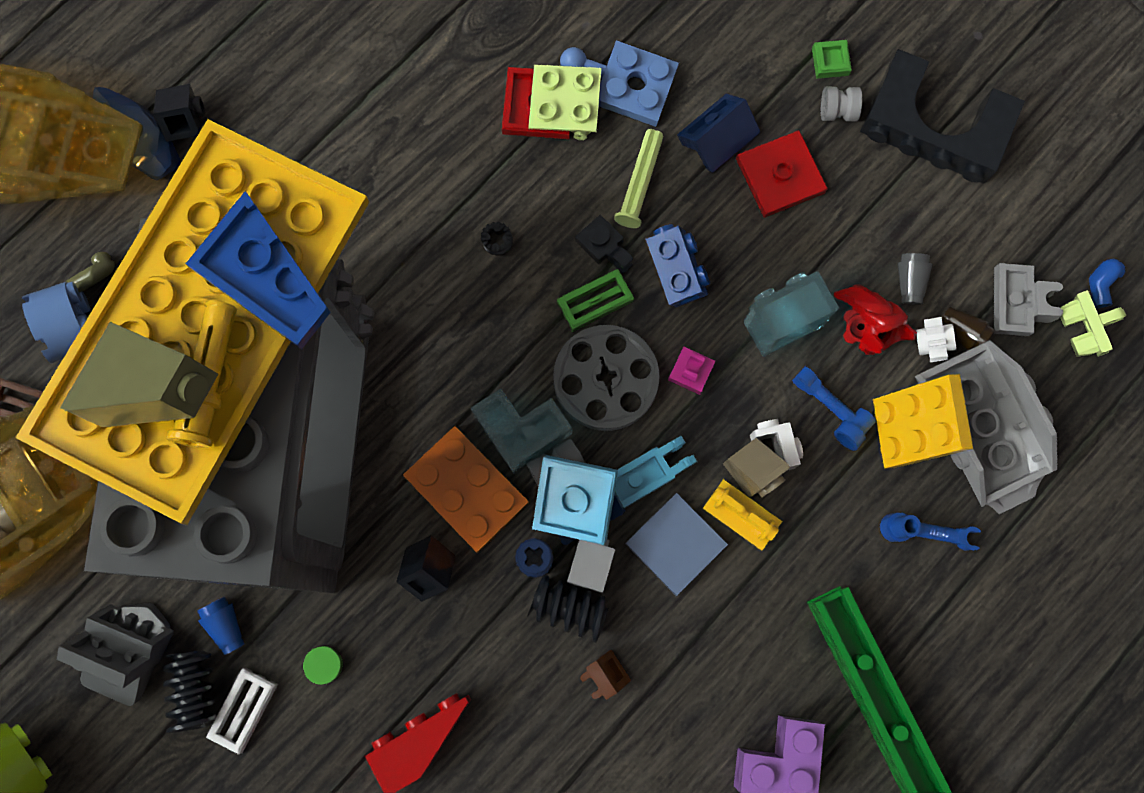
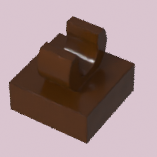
[580,649,631,700]

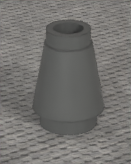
[897,253,933,305]

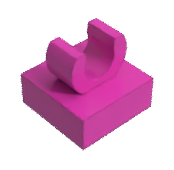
[668,346,715,395]

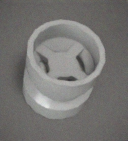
[821,86,862,122]

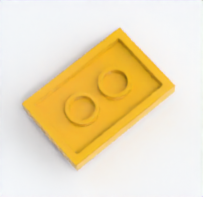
[873,374,973,469]

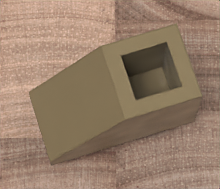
[723,438,790,498]

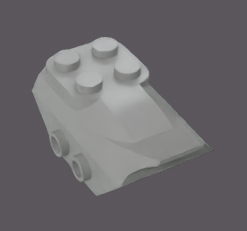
[915,340,1057,514]

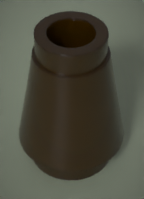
[942,307,995,350]

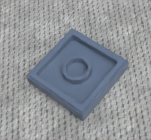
[625,493,728,596]

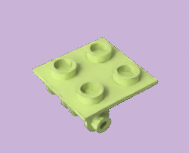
[528,65,602,140]

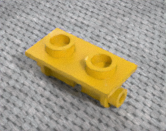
[703,479,783,551]

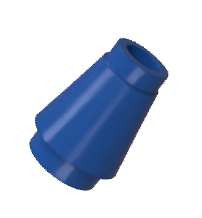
[197,596,244,655]

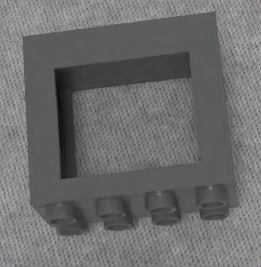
[84,218,375,593]

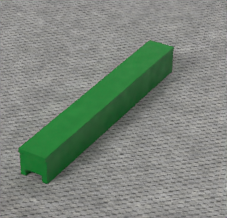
[807,586,952,793]

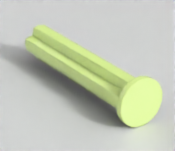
[614,129,663,228]

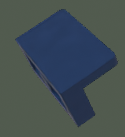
[677,94,760,172]

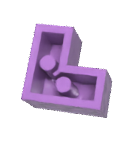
[734,715,825,793]

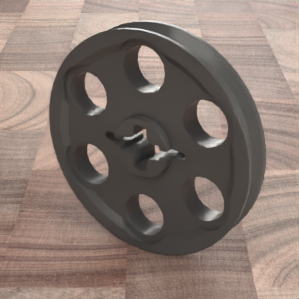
[553,325,659,431]

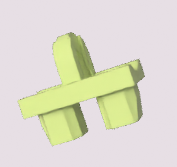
[1060,290,1126,357]

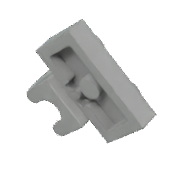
[994,263,1063,336]

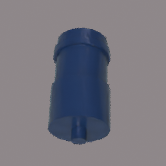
[515,538,553,578]

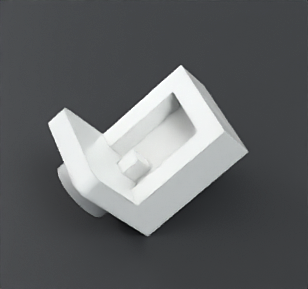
[750,419,803,470]

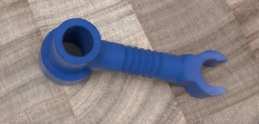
[792,366,876,451]
[880,513,981,551]

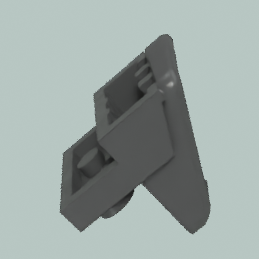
[56,603,174,706]

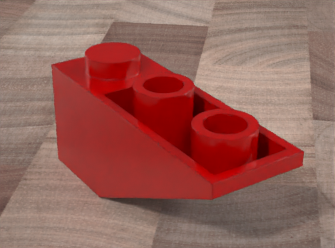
[365,693,471,793]

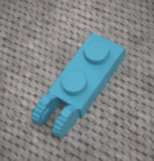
[615,436,697,508]

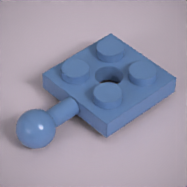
[560,40,679,127]

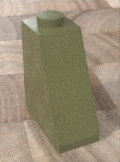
[60,322,218,427]

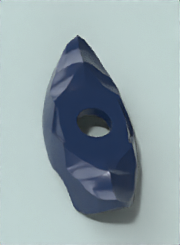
[93,87,180,180]

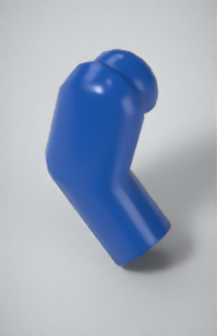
[1089,259,1125,308]

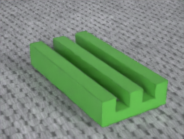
[557,269,634,332]

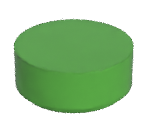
[303,646,343,685]

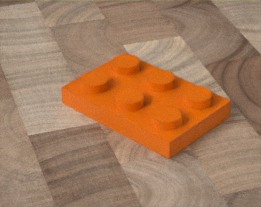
[403,426,529,553]

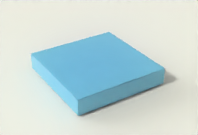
[532,455,618,545]

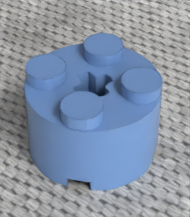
[22,281,91,363]

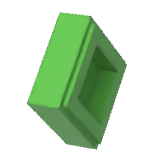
[812,40,852,79]

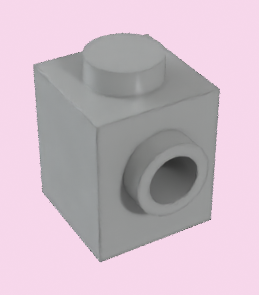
[567,540,615,593]

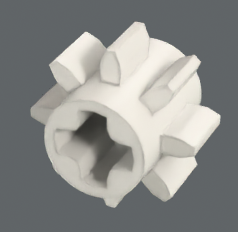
[916,317,956,362]

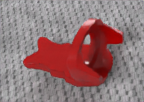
[833,284,917,355]

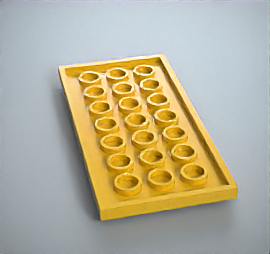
[16,119,369,525]

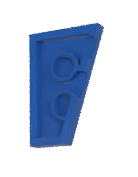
[185,191,331,349]

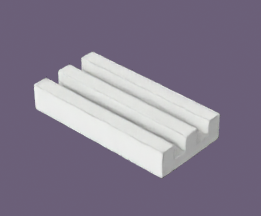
[206,668,278,754]

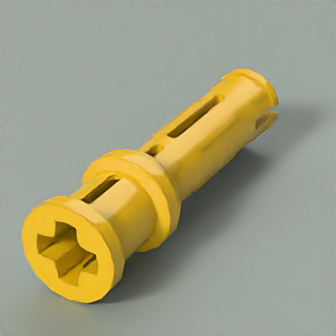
[166,300,237,448]

